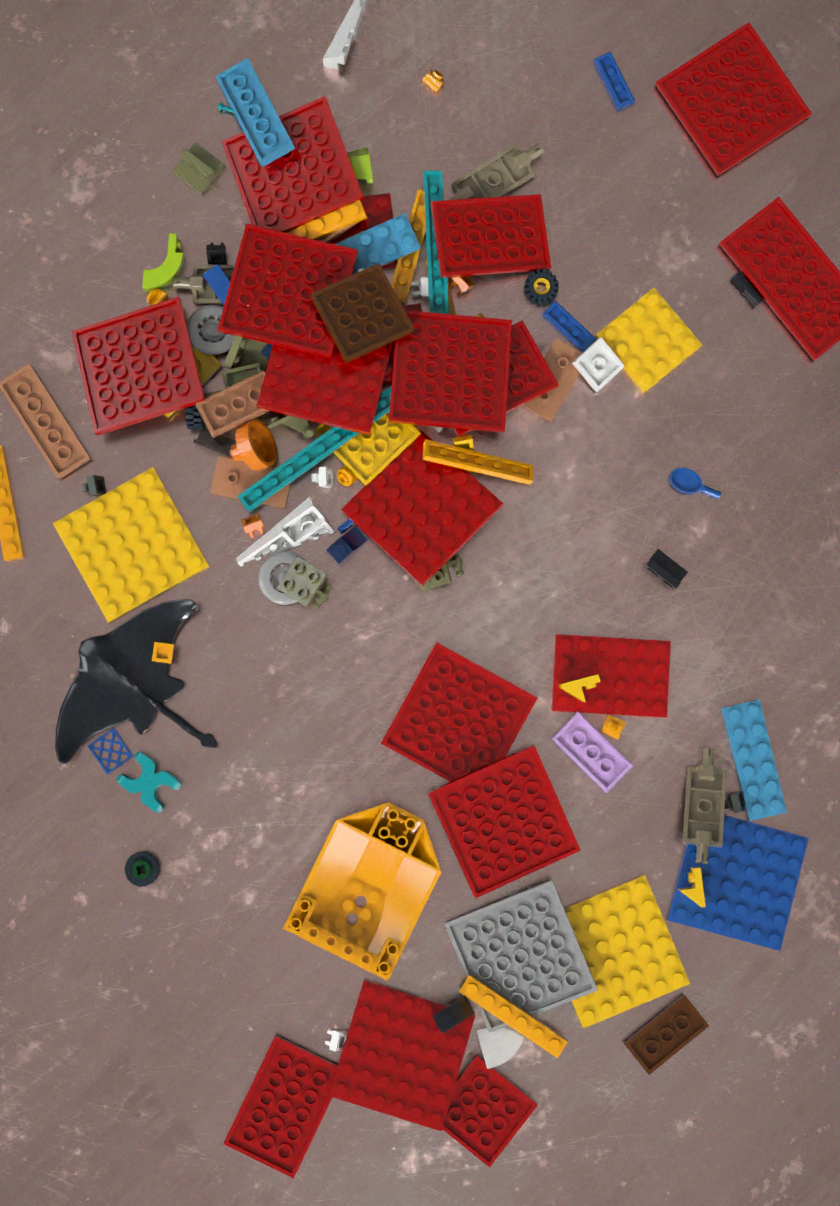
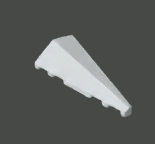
[323,0,367,70]
[236,497,335,566]

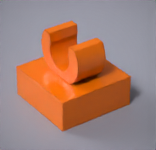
[450,276,476,295]
[241,513,264,538]

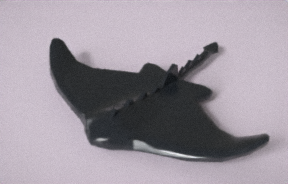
[55,599,217,764]

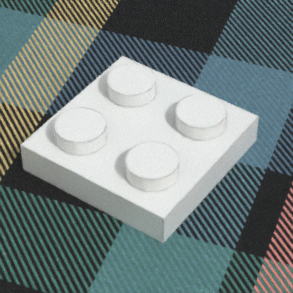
[572,337,625,392]

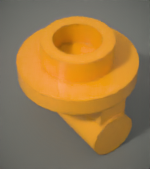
[422,70,444,93]
[147,288,168,305]
[337,465,358,486]

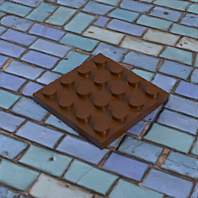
[310,263,415,364]

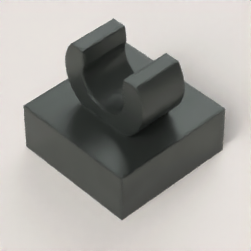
[206,242,227,264]
[82,475,106,497]
[725,791,745,814]

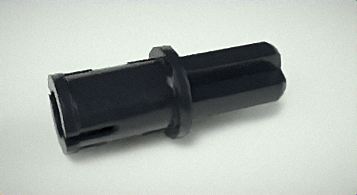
[731,272,763,307]

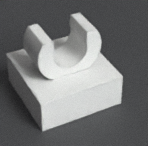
[411,277,429,301]
[311,467,334,488]
[325,1029,348,1052]

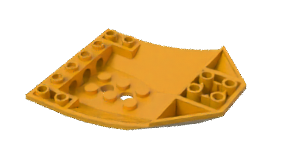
[283,802,442,981]

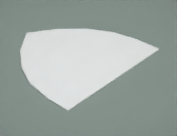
[476,1027,524,1069]

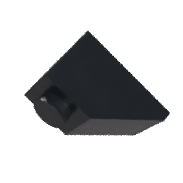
[431,996,475,1033]

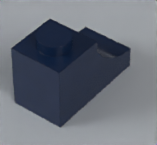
[326,526,368,566]

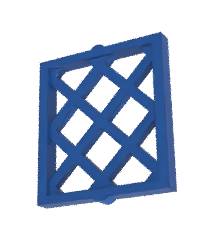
[87,728,133,775]

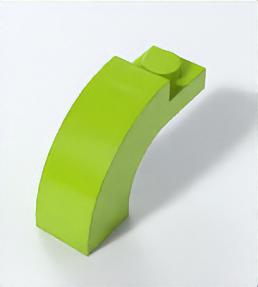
[142,233,185,293]

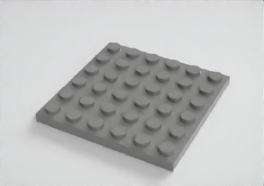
[445,880,598,1033]

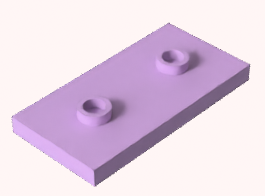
[551,712,633,793]

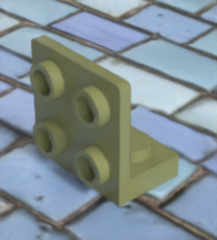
[223,336,268,372]

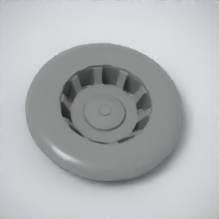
[187,305,235,355]
[258,551,304,605]

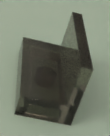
[193,428,236,459]

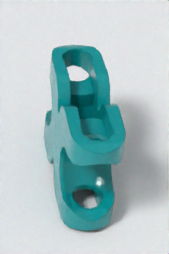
[116,751,182,813]

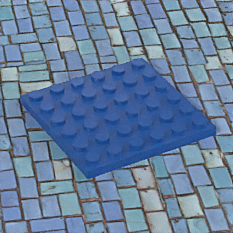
[667,815,809,951]

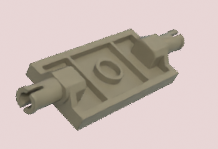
[449,143,545,200]
[173,265,235,304]
[682,747,727,864]

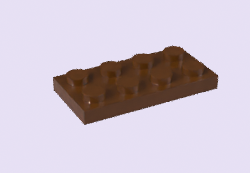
[624,994,709,1075]

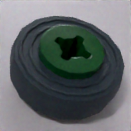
[124,852,160,887]

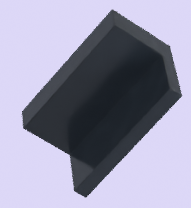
[644,549,688,590]

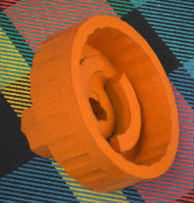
[230,419,277,471]

